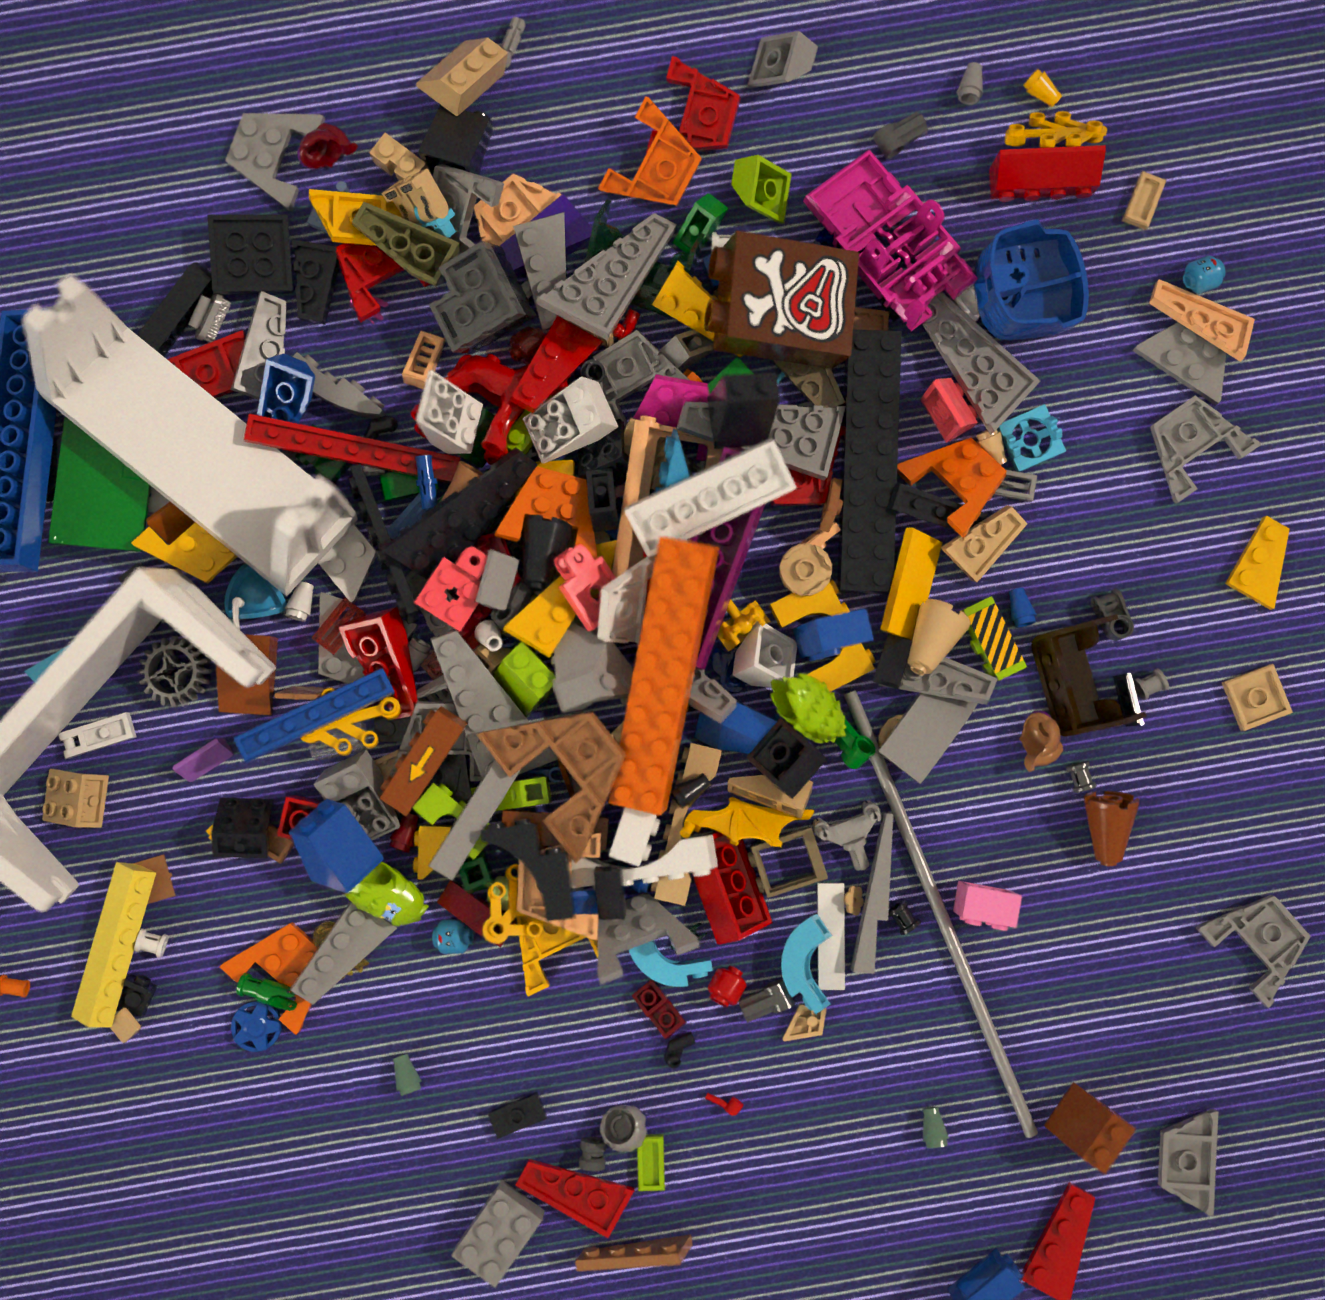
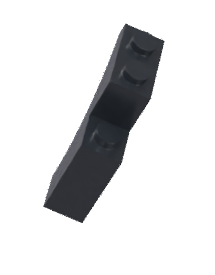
[481,819,576,922]

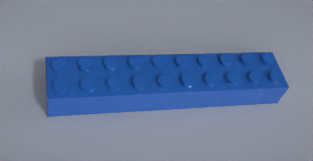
[0,309,57,572]

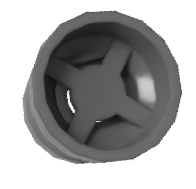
[579,1137,607,1171]

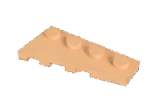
[1149,279,1255,362]

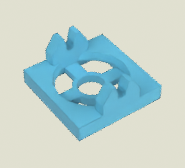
[997,404,1066,472]

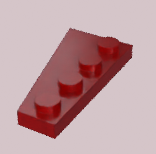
[1021,1182,1095,1300]

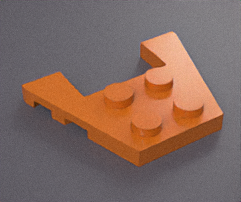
[598,96,702,205]
[897,437,1007,538]
[494,466,597,559]
[219,922,319,1035]

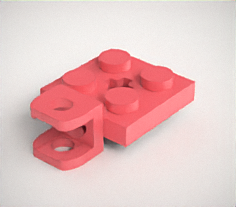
[554,544,616,631]
[414,547,488,632]

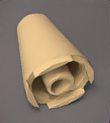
[908,599,970,676]

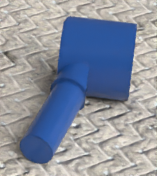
[526,766,561,783]

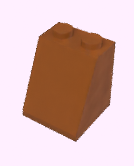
[1044,1082,1136,1174]

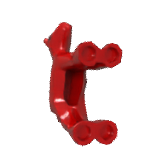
[411,354,568,466]

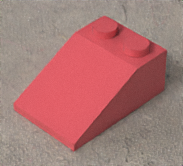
[920,378,978,443]

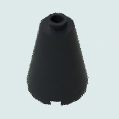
[521,515,572,592]

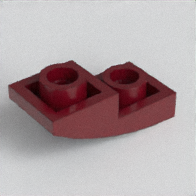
[631,979,687,1039]

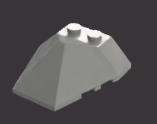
[551,616,634,712]

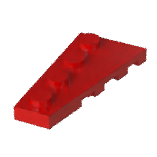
[510,316,603,413]
[515,1159,634,1238]

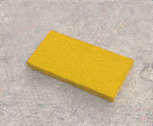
[880,527,942,640]

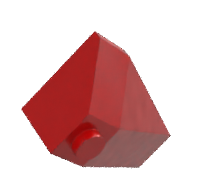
[338,607,418,719]

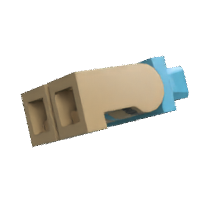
[381,168,456,238]

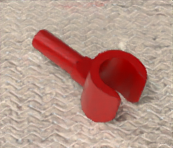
[705,1092,743,1116]

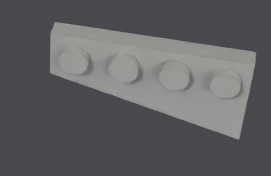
[513,212,566,330]
[231,291,286,400]
[879,657,998,705]
[290,901,397,1004]

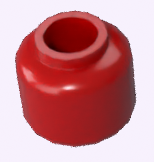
[707,965,746,1008]

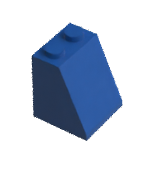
[289,799,384,894]

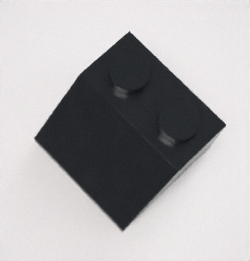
[746,718,828,799]

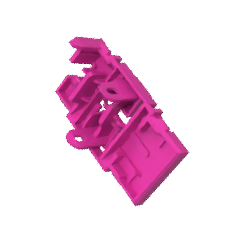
[803,149,978,331]

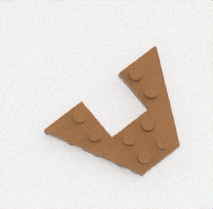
[477,712,626,864]

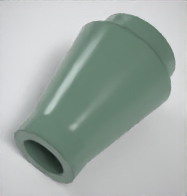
[393,1054,422,1096]
[923,1107,949,1148]

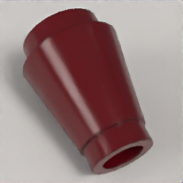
[389,813,419,853]

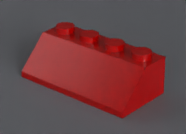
[989,145,1106,202]
[692,831,773,945]

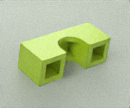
[412,783,490,860]

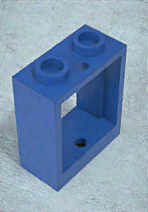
[947,1248,1026,1300]

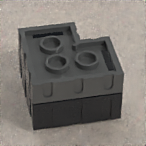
[429,241,537,354]

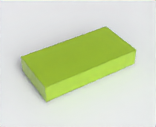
[637,1134,665,1191]

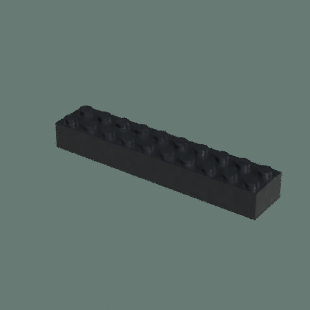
[837,329,902,595]

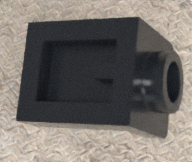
[118,974,157,1017]

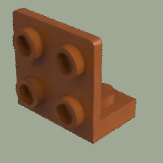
[146,502,195,545]

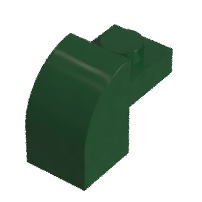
[459,848,495,894]

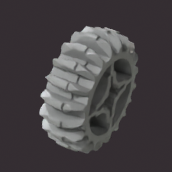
[137,636,212,707]

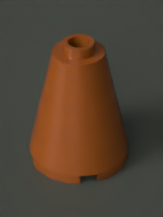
[1084,791,1139,866]

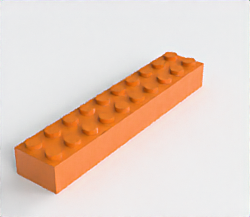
[608,536,719,816]

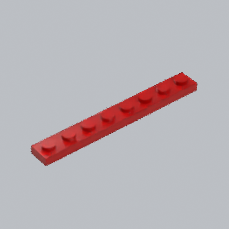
[244,414,460,483]

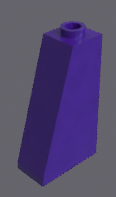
[500,194,598,277]

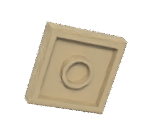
[1221,664,1293,731]

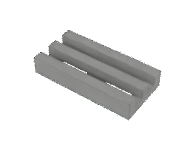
[994,470,1037,502]

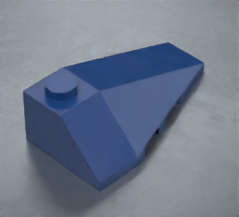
[257,353,315,452]
[694,701,810,754]

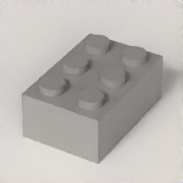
[451,1180,545,1287]

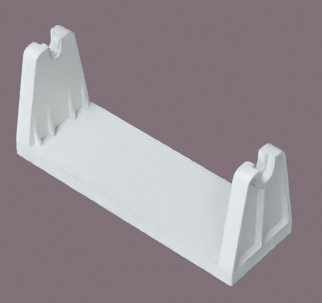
[23,275,357,596]
[0,568,276,912]

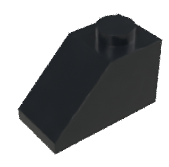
[586,468,619,532]

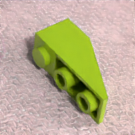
[471,777,552,811]

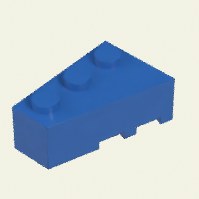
[793,608,874,662]

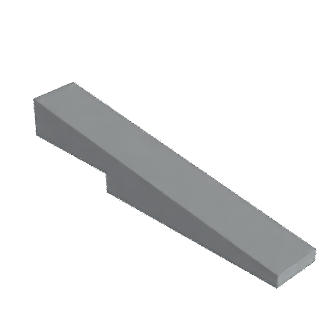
[850,812,893,974]

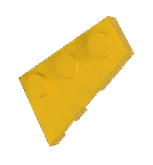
[1225,516,1290,610]

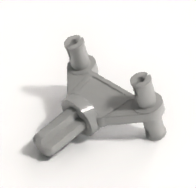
[813,800,881,871]

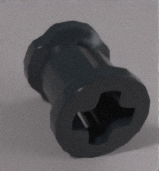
[888,900,921,935]

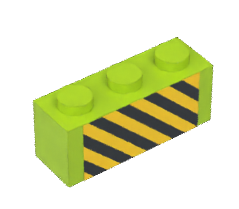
[959,596,1027,681]

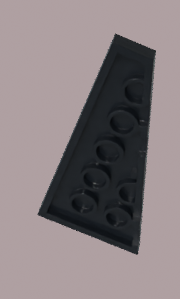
[379,447,538,580]

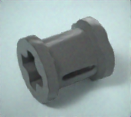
[1066,761,1097,793]

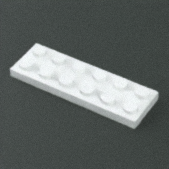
[624,438,796,558]

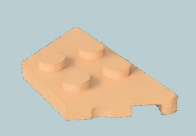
[474,174,562,246]

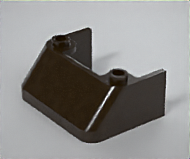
[1031,614,1147,737]

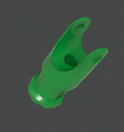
[236,973,297,1011]

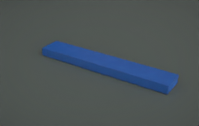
[233,668,395,763]

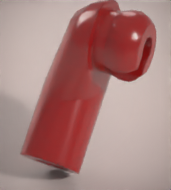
[613,309,640,340]

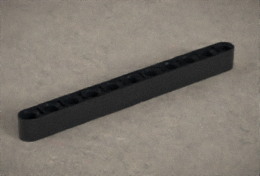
[46,262,213,502]

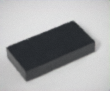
[873,633,912,689]
[594,866,627,920]

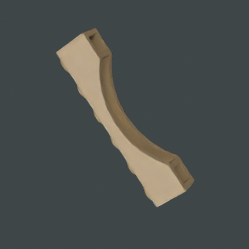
[651,743,722,906]

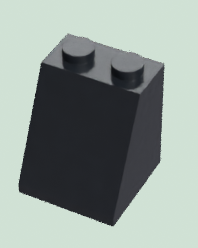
[419,105,493,175]
[707,372,780,449]

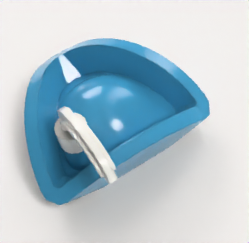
[225,563,287,630]

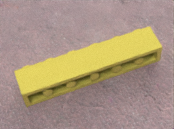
[71,862,156,1027]

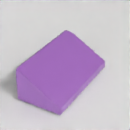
[173,738,234,782]

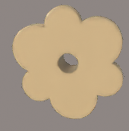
[844,886,864,916]

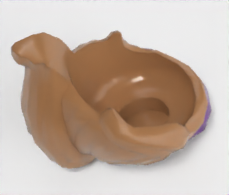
[1019,711,1063,772]

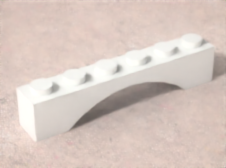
[572,835,718,891]

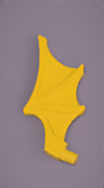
[680,797,814,847]

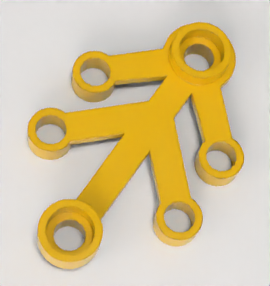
[1004,111,1107,148]
[300,681,401,756]
[482,864,542,944]

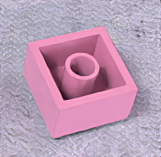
[953,880,1022,931]

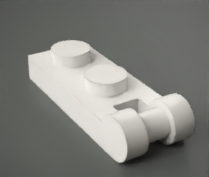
[58,712,136,759]

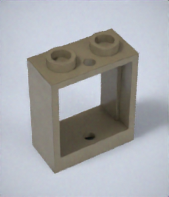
[747,826,828,898]

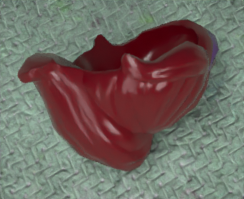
[297,123,358,169]

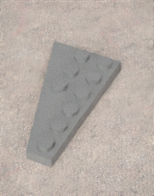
[536,213,677,340]
[922,292,1040,435]
[430,629,558,779]

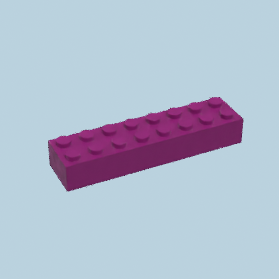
[690,447,766,669]

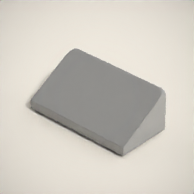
[476,550,519,611]

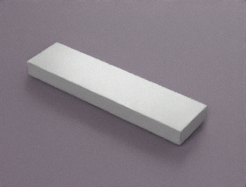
[817,883,845,990]

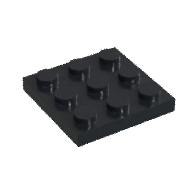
[207,215,293,294]

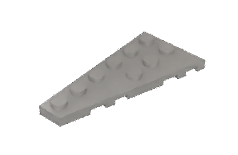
[676,402,846,480]

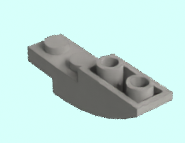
[293,352,386,419]

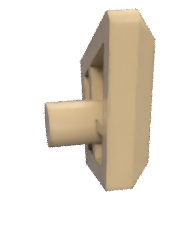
[782,1004,826,1041]

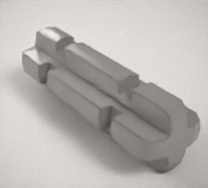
[501,17,525,68]

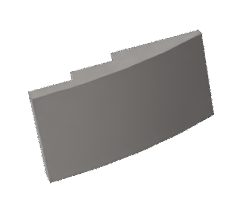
[877,693,978,784]

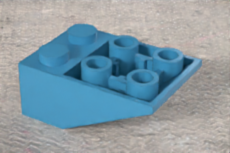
[654,429,690,493]

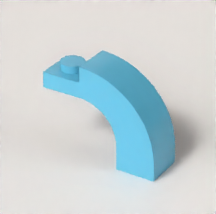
[781,914,832,1014]
[629,940,713,987]

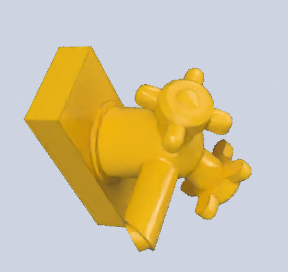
[717,599,771,652]

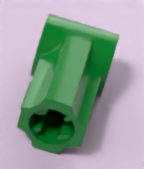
[835,719,876,769]

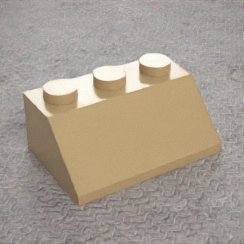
[416,38,508,116]

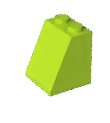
[493,642,556,718]

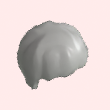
[600,1105,647,1152]

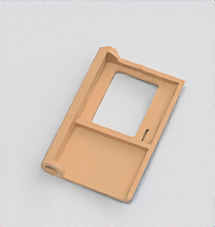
[612,416,736,578]

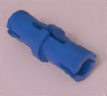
[415,455,438,510]

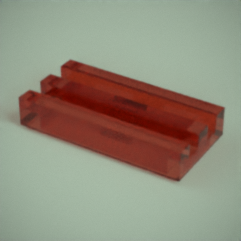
[312,597,367,655]

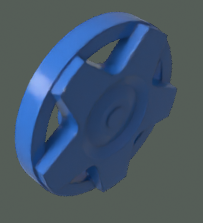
[231,1001,282,1052]

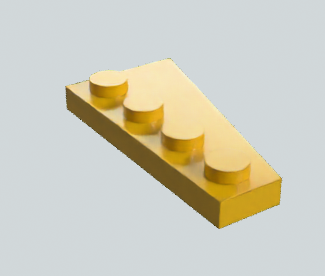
[652,261,743,357]
[503,576,593,658]

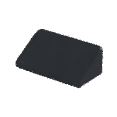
[1113,672,1144,727]

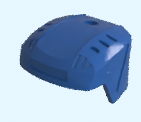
[974,219,1089,341]

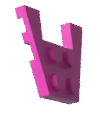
[633,374,710,461]

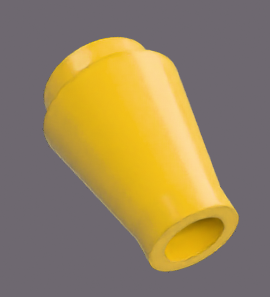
[1023,69,1062,108]

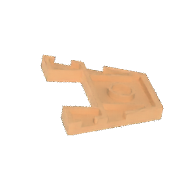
[517,833,601,940]

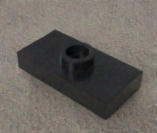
[488,1092,547,1139]

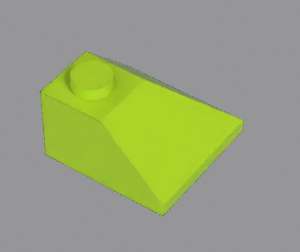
[731,155,792,224]

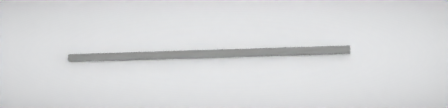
[844,690,1038,1138]

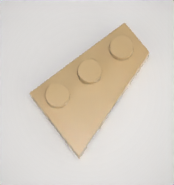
[940,505,1027,582]

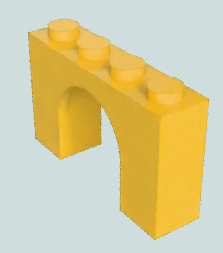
[769,579,876,692]

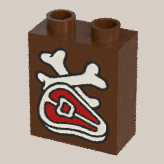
[704,230,859,369]

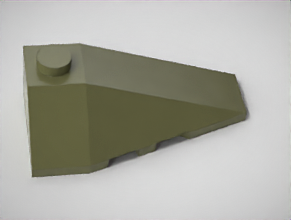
[352,202,460,286]

